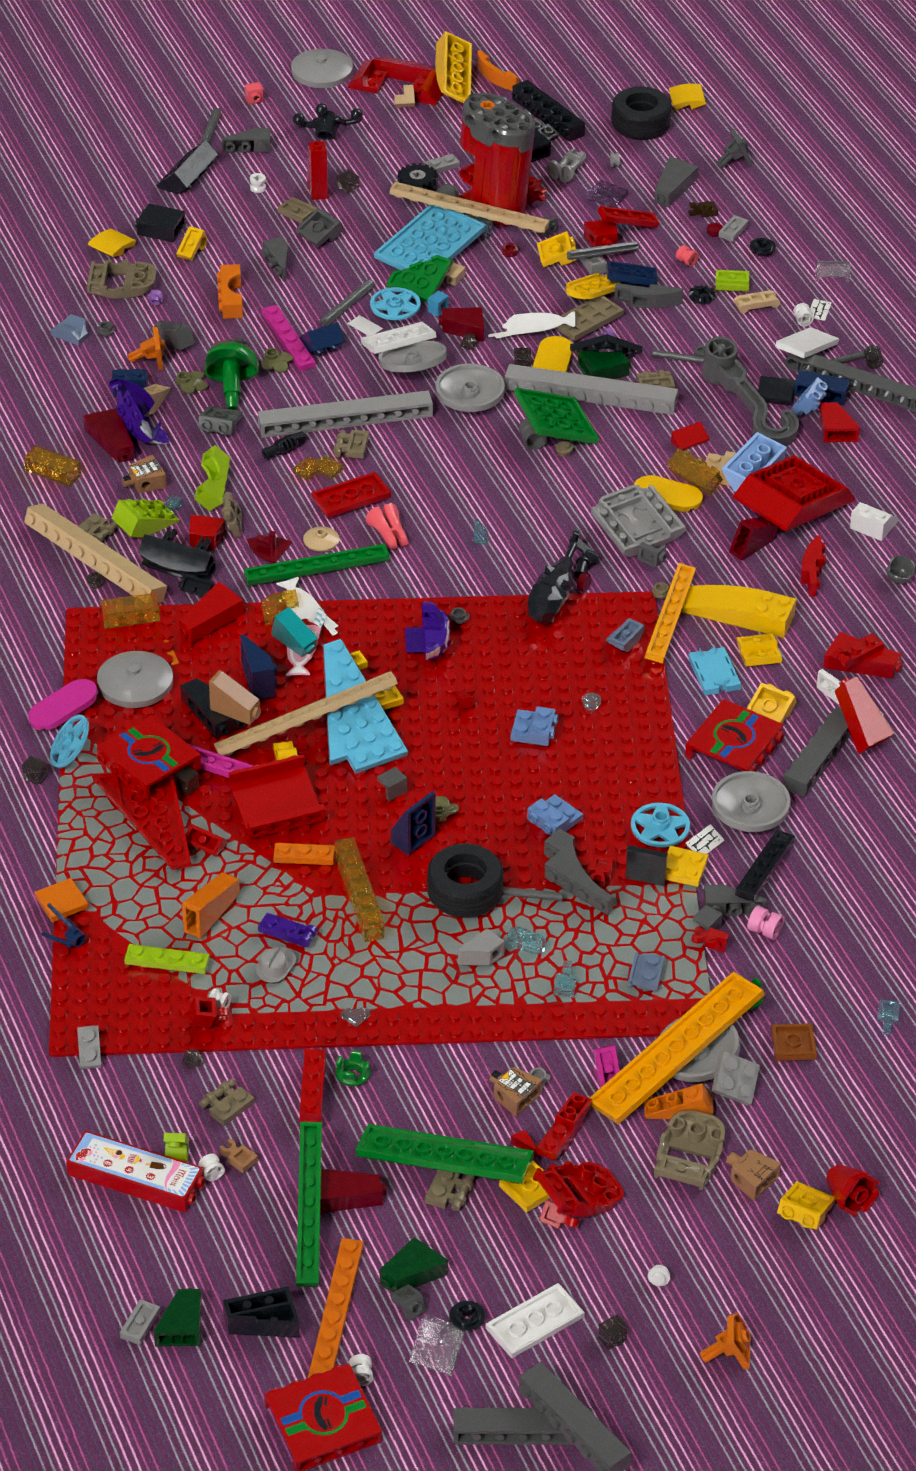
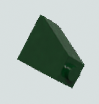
[578,351,631,379]
[379,1237,448,1292]
[154,1288,202,1347]

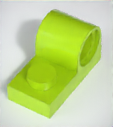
[163,1133,189,1162]

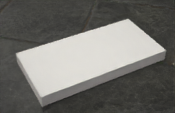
[361,322,436,354]
[775,327,839,358]
[486,1283,585,1358]

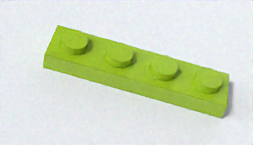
[125,944,209,974]

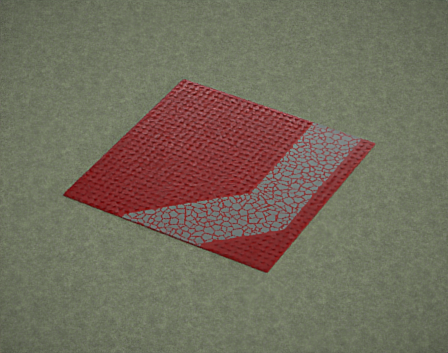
[49,591,710,1057]

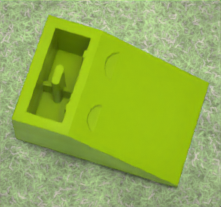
[112,499,180,537]

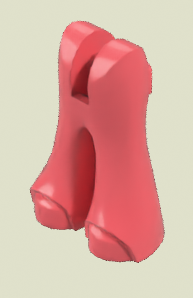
[366,503,408,550]

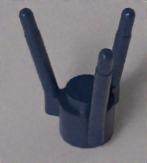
[41,903,86,948]

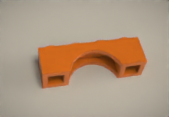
[217,264,243,319]

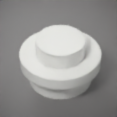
[648,1265,670,1286]

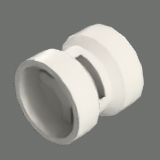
[793,303,814,327]
[349,1354,373,1386]

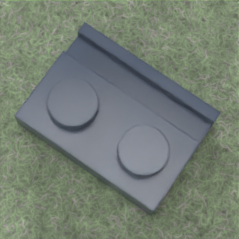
[628,952,665,991]

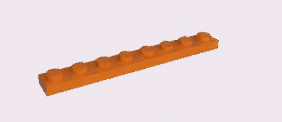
[308,1238,363,1378]

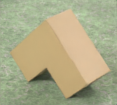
[394,85,415,108]
[446,263,466,286]

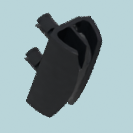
[138,527,217,580]

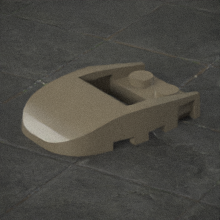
[87,260,156,299]
[654,1110,725,1190]

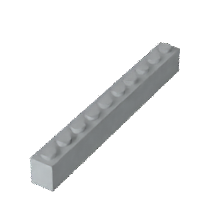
[505,364,678,415]
[258,390,433,438]

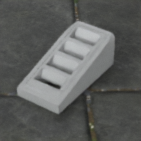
[579,256,606,275]

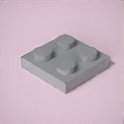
[711,1051,760,1106]

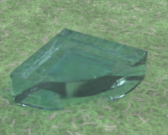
[341,1007,370,1027]

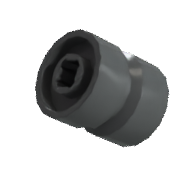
[519,418,547,450]

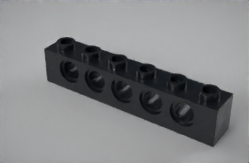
[512,80,585,142]

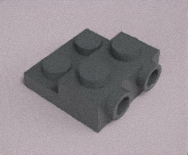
[295,208,343,248]
[198,406,243,436]

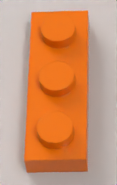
[274,843,335,865]

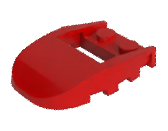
[532,1161,624,1217]

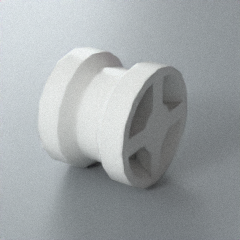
[250,173,266,193]
[209,988,231,1008]
[198,1154,225,1181]

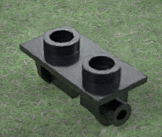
[178,572,215,597]

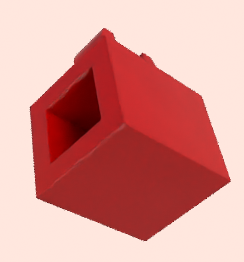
[527,176,547,204]
[189,996,228,1028]

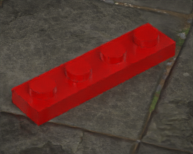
[598,206,660,228]

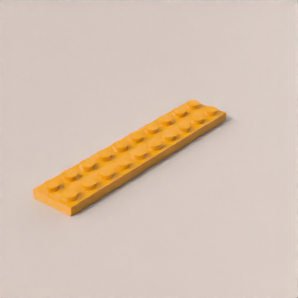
[590,971,764,1125]

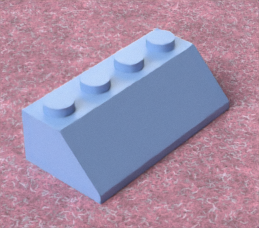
[722,432,787,492]

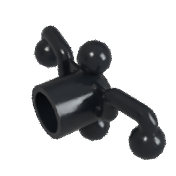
[292,103,363,140]

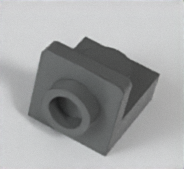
[541,217,558,237]
[637,542,667,568]
[390,1284,427,1321]

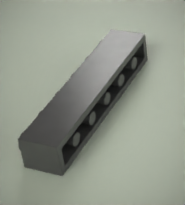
[783,707,851,798]
[519,1362,631,1471]
[453,1407,592,1445]

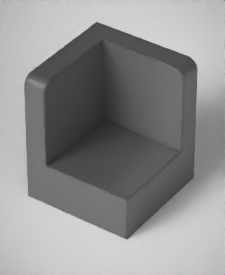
[377,767,407,801]
[693,905,723,931]

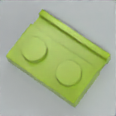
[715,270,749,291]

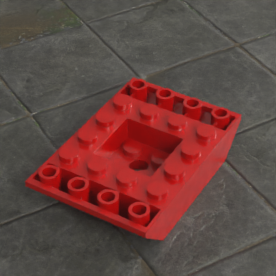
[733,455,855,531]

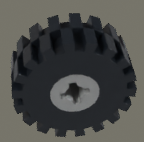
[398,163,438,192]

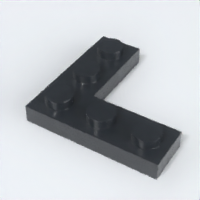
[570,334,643,357]

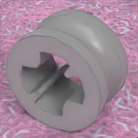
[610,152,620,167]

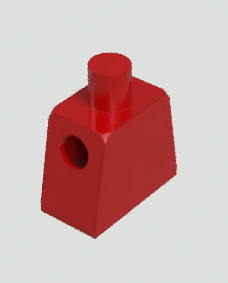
[584,220,618,247]
[189,515,225,550]

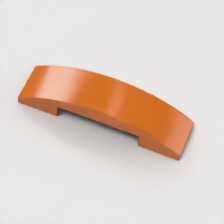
[477,50,519,91]

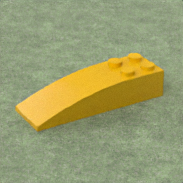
[435,31,472,103]
[681,585,796,638]

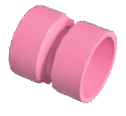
[747,906,784,940]

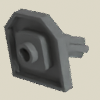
[717,129,753,168]

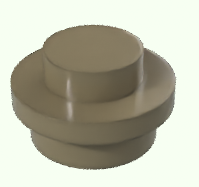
[556,441,573,457]
[652,582,669,599]

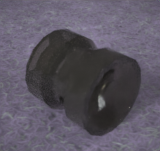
[864,345,883,369]

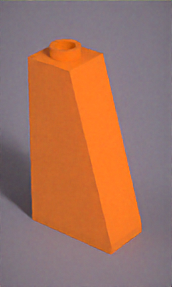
[182,872,240,939]

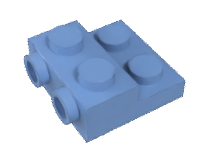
[791,377,828,417]
[511,707,558,746]
[527,794,583,835]

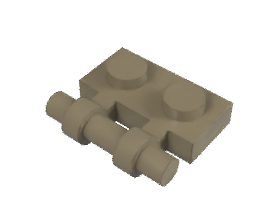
[636,370,675,388]
[333,430,369,459]
[222,492,242,538]
[78,513,117,542]
[199,1079,255,1126]
[425,1170,475,1211]

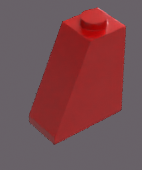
[819,402,860,443]

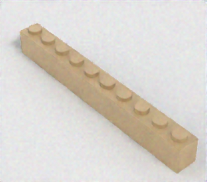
[24,504,167,606]

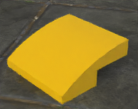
[669,84,706,110]
[88,229,136,257]
[736,633,782,667]

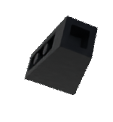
[180,678,249,739]

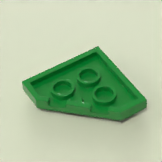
[386,255,453,302]

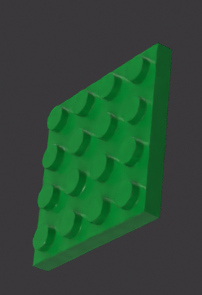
[514,387,599,444]

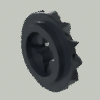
[750,238,776,257]
[688,285,715,304]
[449,1301,485,1332]

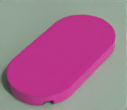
[28,679,98,730]

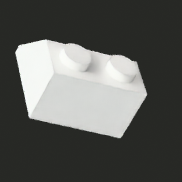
[850,502,899,541]

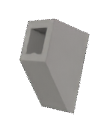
[458,928,505,965]

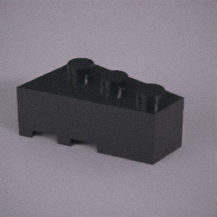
[223,1286,300,1338]

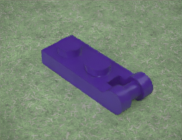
[258,913,318,947]

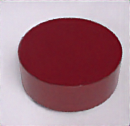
[707,222,723,237]
[502,243,518,257]
[577,573,591,592]

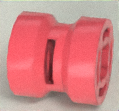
[676,245,699,267]

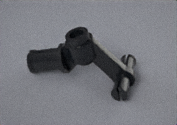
[568,529,599,578]

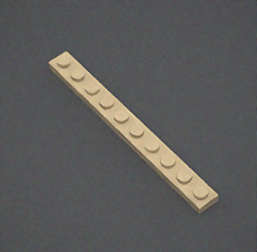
[390,182,550,233]
[214,671,398,756]

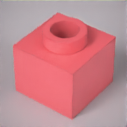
[244,82,263,105]

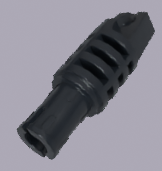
[261,431,306,460]

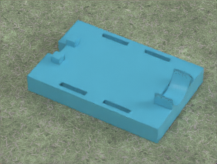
[688,646,741,696]

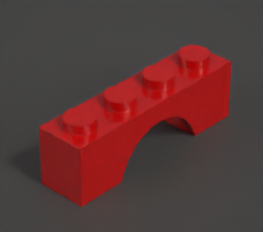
[299,1049,326,1122]

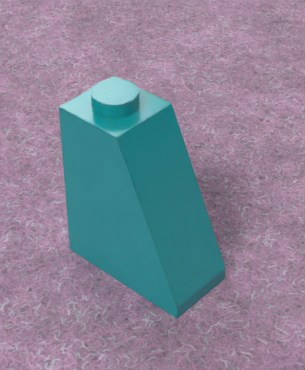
[271,607,318,657]

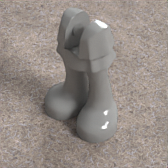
[546,149,586,182]

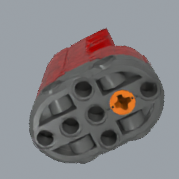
[458,93,535,226]

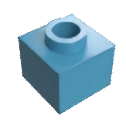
[427,291,449,317]

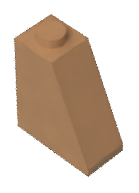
[209,670,261,725]

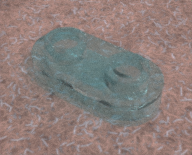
[507,927,546,954]

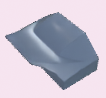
[50,314,88,346]
[605,618,644,652]

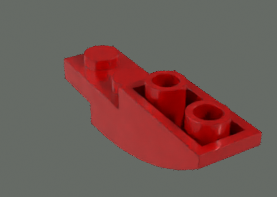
[800,535,826,597]
[536,1092,592,1161]

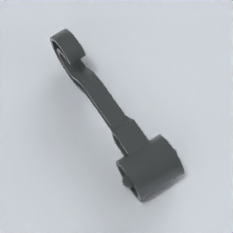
[702,336,799,446]

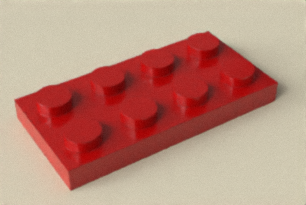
[311,472,391,518]

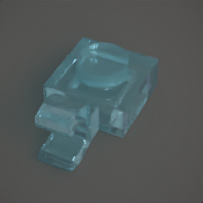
[554,961,576,997]
[877,1000,900,1035]

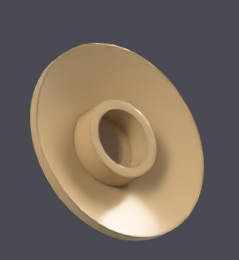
[303,527,339,552]

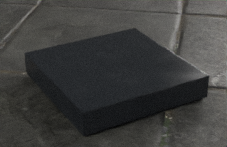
[758,376,795,405]
[625,845,668,886]

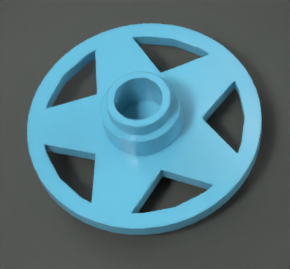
[370,287,420,320]
[50,715,89,768]
[631,803,690,847]

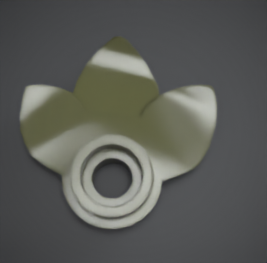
[261,348,294,372]
[175,371,208,394]
[435,796,459,822]

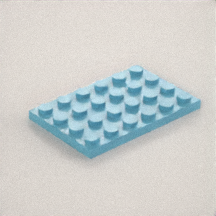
[374,205,486,270]

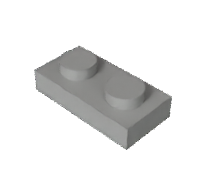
[424,154,460,174]
[719,215,749,242]
[77,1025,102,1070]
[120,1299,161,1345]

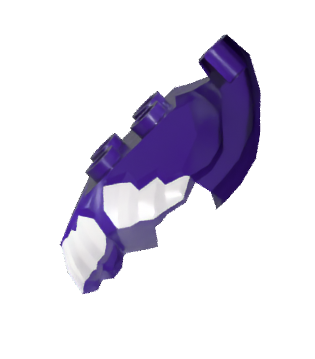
[109,379,169,444]
[405,601,450,660]

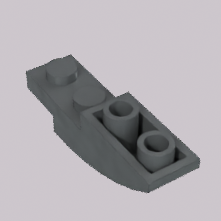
[614,283,683,308]

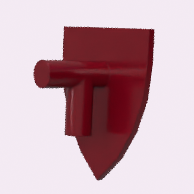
[247,531,293,563]

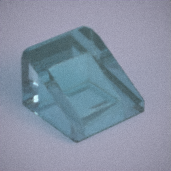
[474,519,489,544]

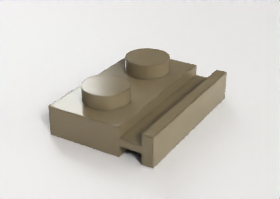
[278,196,318,224]

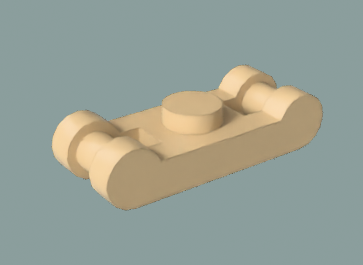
[734,290,780,313]

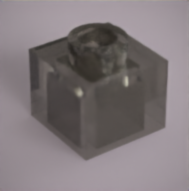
[337,170,360,193]
[514,347,531,367]
[22,756,48,786]
[174,766,199,795]
[598,1315,628,1350]

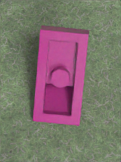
[593,1045,620,1088]

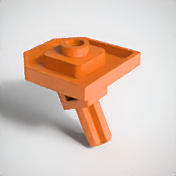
[127,327,166,370]
[700,1312,751,1369]

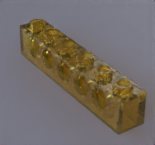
[335,837,384,942]

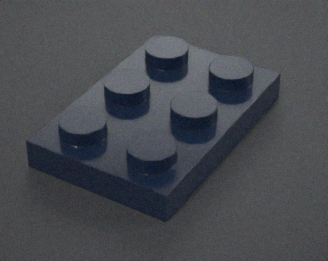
[606,260,658,287]

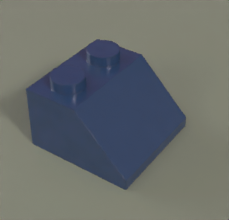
[299,322,345,355]
[112,369,148,397]

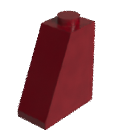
[438,307,484,341]
[729,517,779,560]

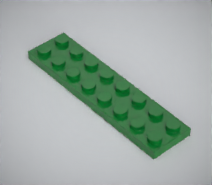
[356,1124,534,1183]

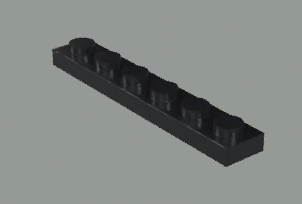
[735,830,795,901]

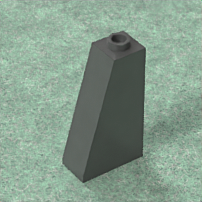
[654,156,698,207]

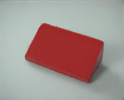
[671,422,710,451]
[185,824,228,857]

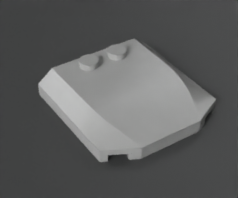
[591,485,686,557]

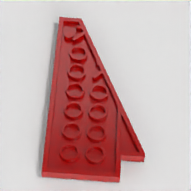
[95,773,192,870]

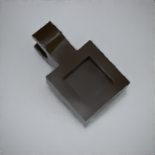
[688,201,718,217]

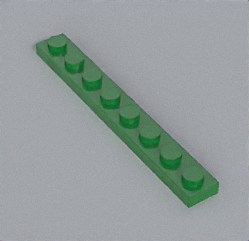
[243,544,389,586]
[296,1122,322,1287]

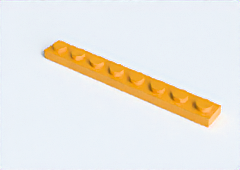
[645,563,696,663]

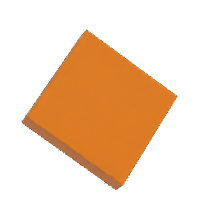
[34,878,89,922]

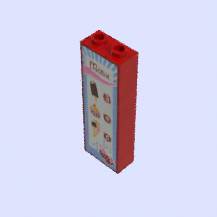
[66,1130,205,1213]

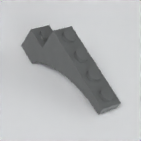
[544,828,613,915]

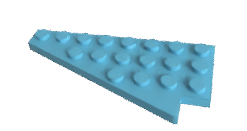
[323,639,408,774]

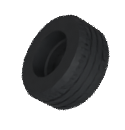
[611,86,672,140]
[427,843,504,918]

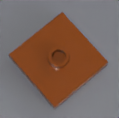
[770,1023,817,1061]

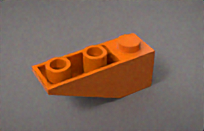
[644,1083,713,1119]

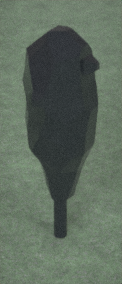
[527,542,578,625]

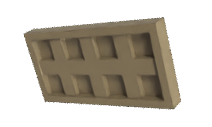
[555,296,624,341]

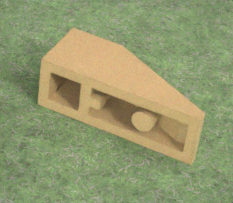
[144,384,171,417]

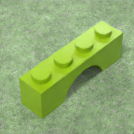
[194,445,230,511]

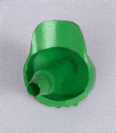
[204,342,259,410]

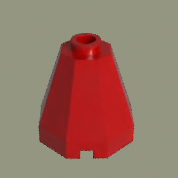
[826,1164,879,1217]

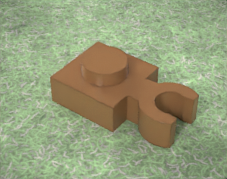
[220,1139,258,1173]

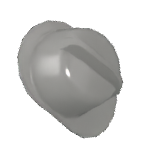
[256,947,296,983]

